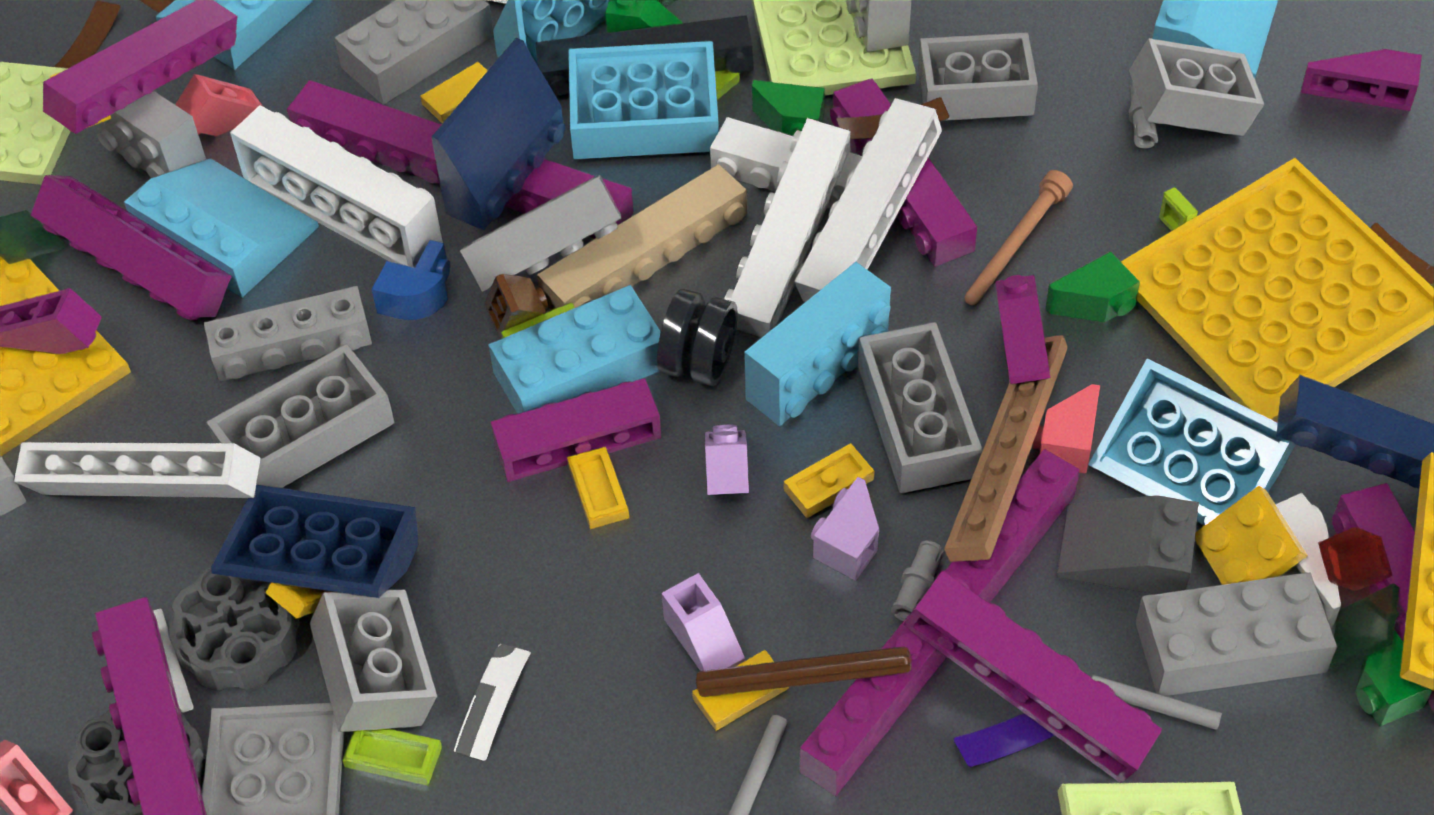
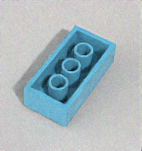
[744,262,891,427]
[488,285,661,414]

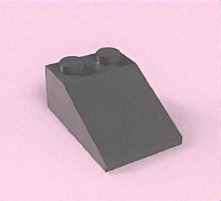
[1057,495,1199,594]

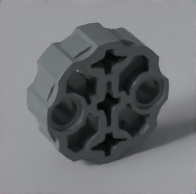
[168,568,300,692]
[68,709,207,815]

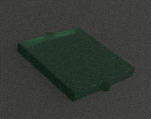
[0,210,65,264]
[1329,583,1400,671]

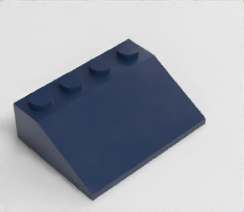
[431,37,565,231]
[211,485,419,598]

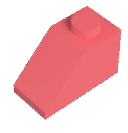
[175,74,263,137]
[1032,384,1100,474]
[0,740,73,815]

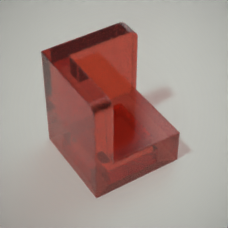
[1318,527,1393,591]

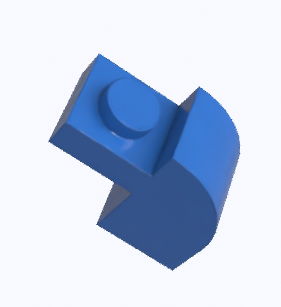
[371,240,451,320]

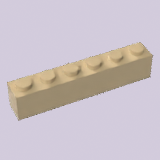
[537,164,747,310]

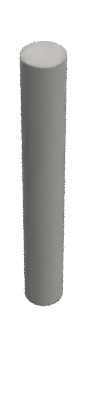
[1092,675,1222,730]
[729,715,788,815]

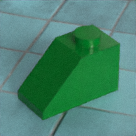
[605,0,683,33]
[752,80,825,136]
[1045,252,1140,323]
[1355,616,1433,727]

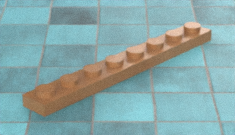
[944,335,1068,562]

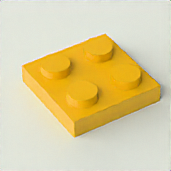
[1195,486,1308,585]

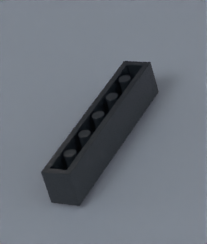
[535,15,754,96]

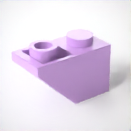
[705,424,749,495]
[811,477,879,581]
[662,573,745,671]

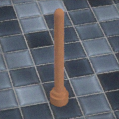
[965,170,1073,305]

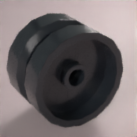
[657,289,738,386]

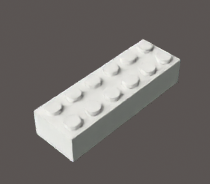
[230,105,443,268]

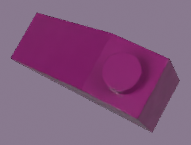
[1301,49,1422,111]
[995,275,1051,384]
[0,288,102,354]

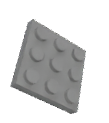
[202,703,344,815]

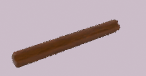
[696,646,912,697]

